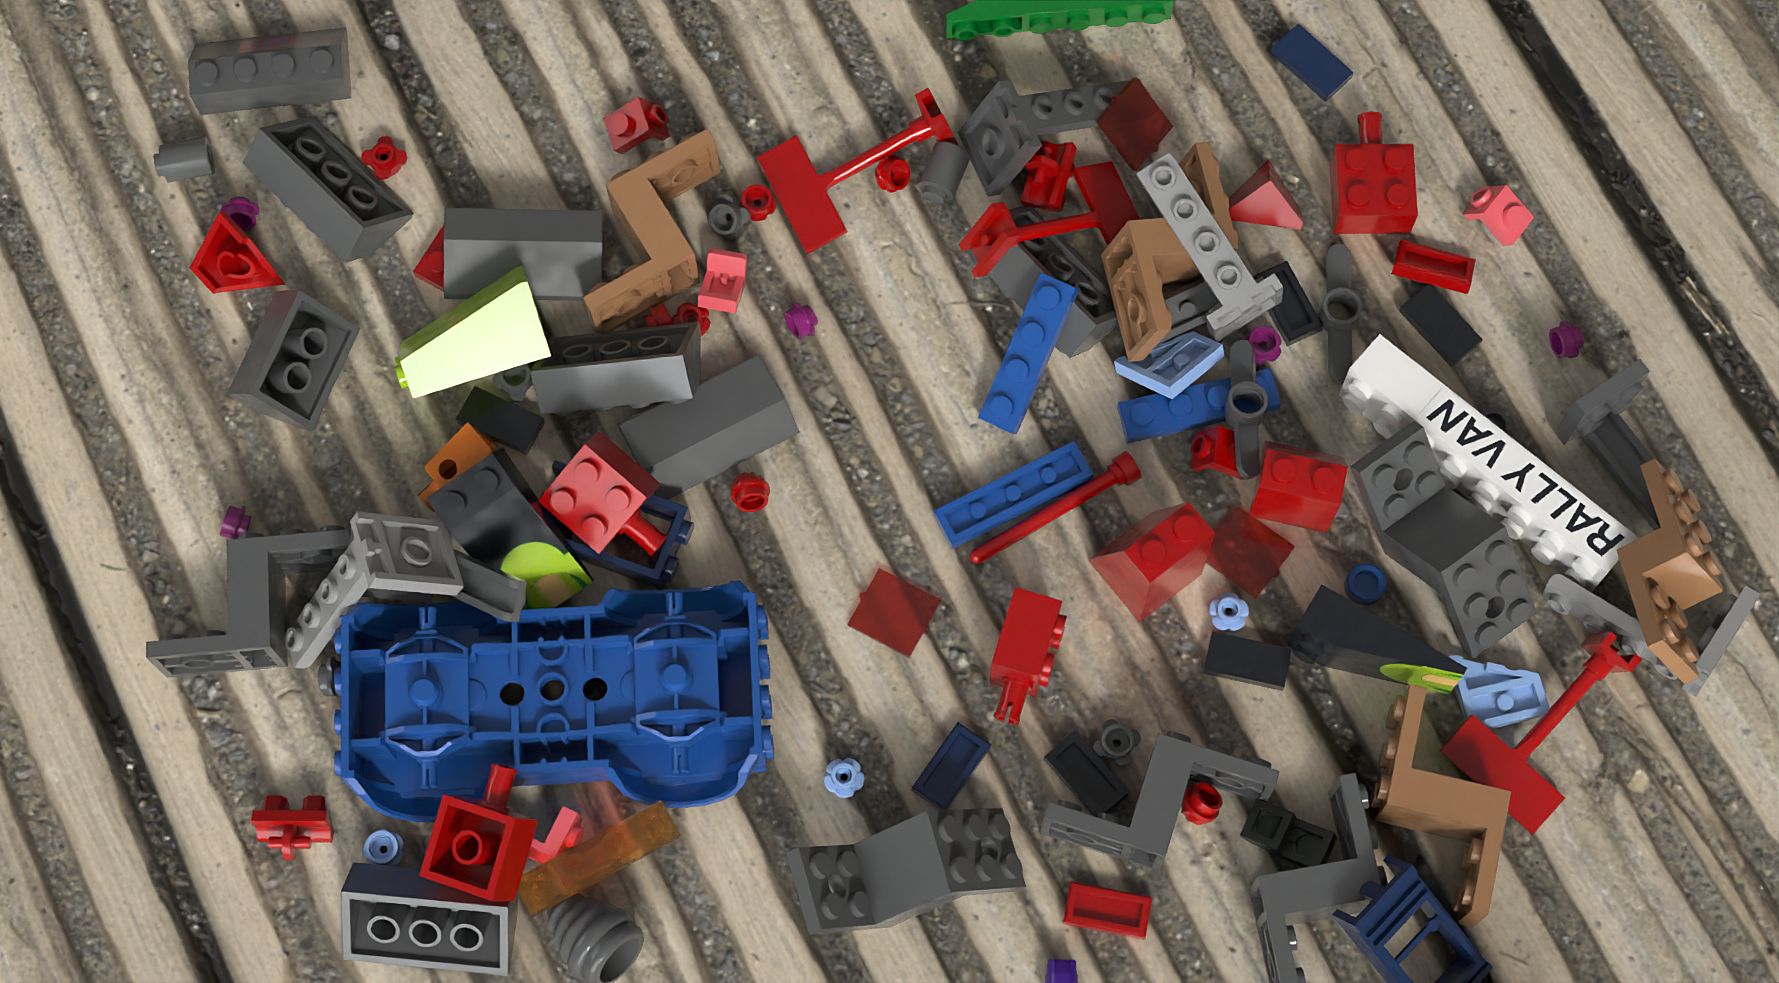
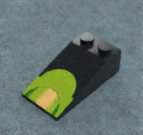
[427,447,594,610]
[1287,584,1467,694]

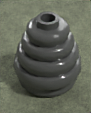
[547,893,644,983]

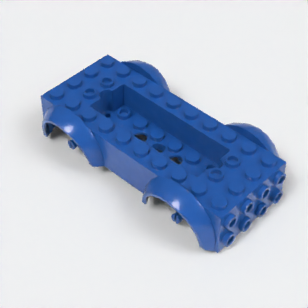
[334,581,774,822]

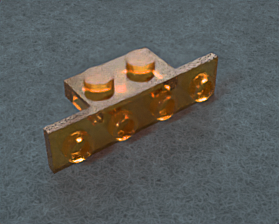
[518,800,681,917]

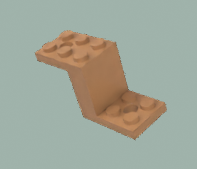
[583,128,721,333]
[1101,142,1239,362]
[1370,684,1511,928]

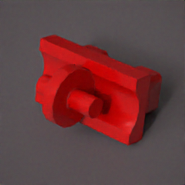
[1020,140,1077,213]
[251,795,334,861]

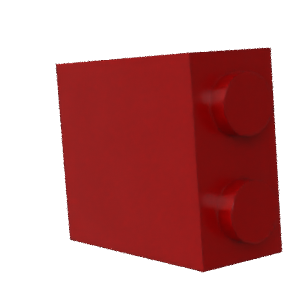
[1249,440,1348,533]

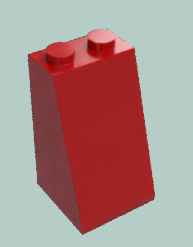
[1089,502,1215,622]

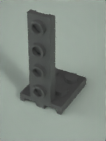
[958,79,1156,197]
[1555,359,1712,539]
[348,512,527,622]

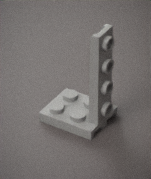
[1136,152,1283,342]
[285,512,464,668]
[1542,574,1760,697]

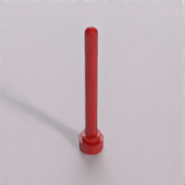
[969,451,1142,564]

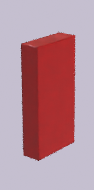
[1391,240,1476,294]
[1063,881,1152,940]

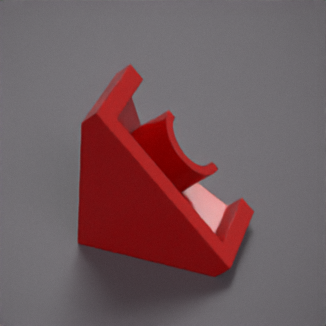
[1228,159,1303,230]
[189,211,285,294]

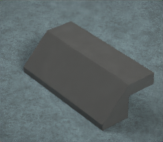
[444,208,602,301]
[617,353,800,500]

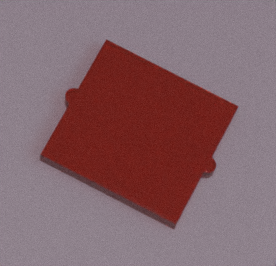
[1095,77,1173,171]
[1206,506,1295,599]
[847,568,941,659]

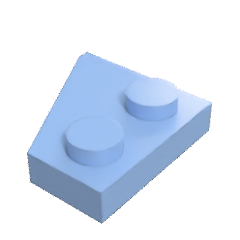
[1114,331,1224,399]
[1449,655,1550,729]

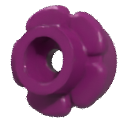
[220,197,259,231]
[783,302,818,339]
[1549,321,1584,358]
[1244,326,1282,364]
[219,505,252,539]

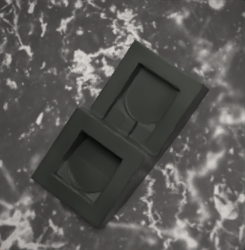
[1240,799,1337,868]

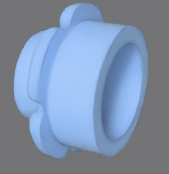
[1208,592,1249,631]
[824,758,864,798]
[363,829,404,866]

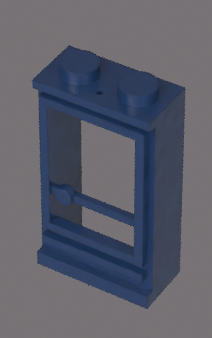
[539,460,694,590]
[1332,854,1493,983]

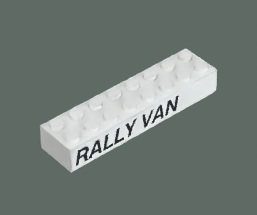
[1339,334,1638,593]

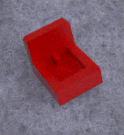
[603,97,670,154]
[1190,425,1244,480]

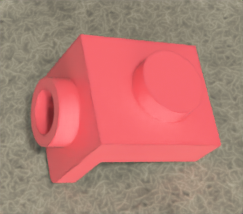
[1463,185,1534,246]
[698,248,747,313]
[528,806,584,866]

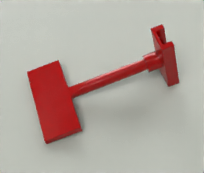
[757,88,958,254]
[959,161,1140,278]
[1439,632,1642,835]

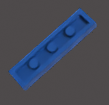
[978,272,1079,434]
[1117,368,1281,444]
[933,441,1093,549]

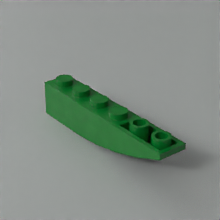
[946,0,1174,40]

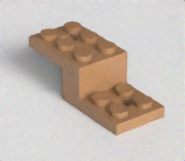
[1617,458,1723,684]

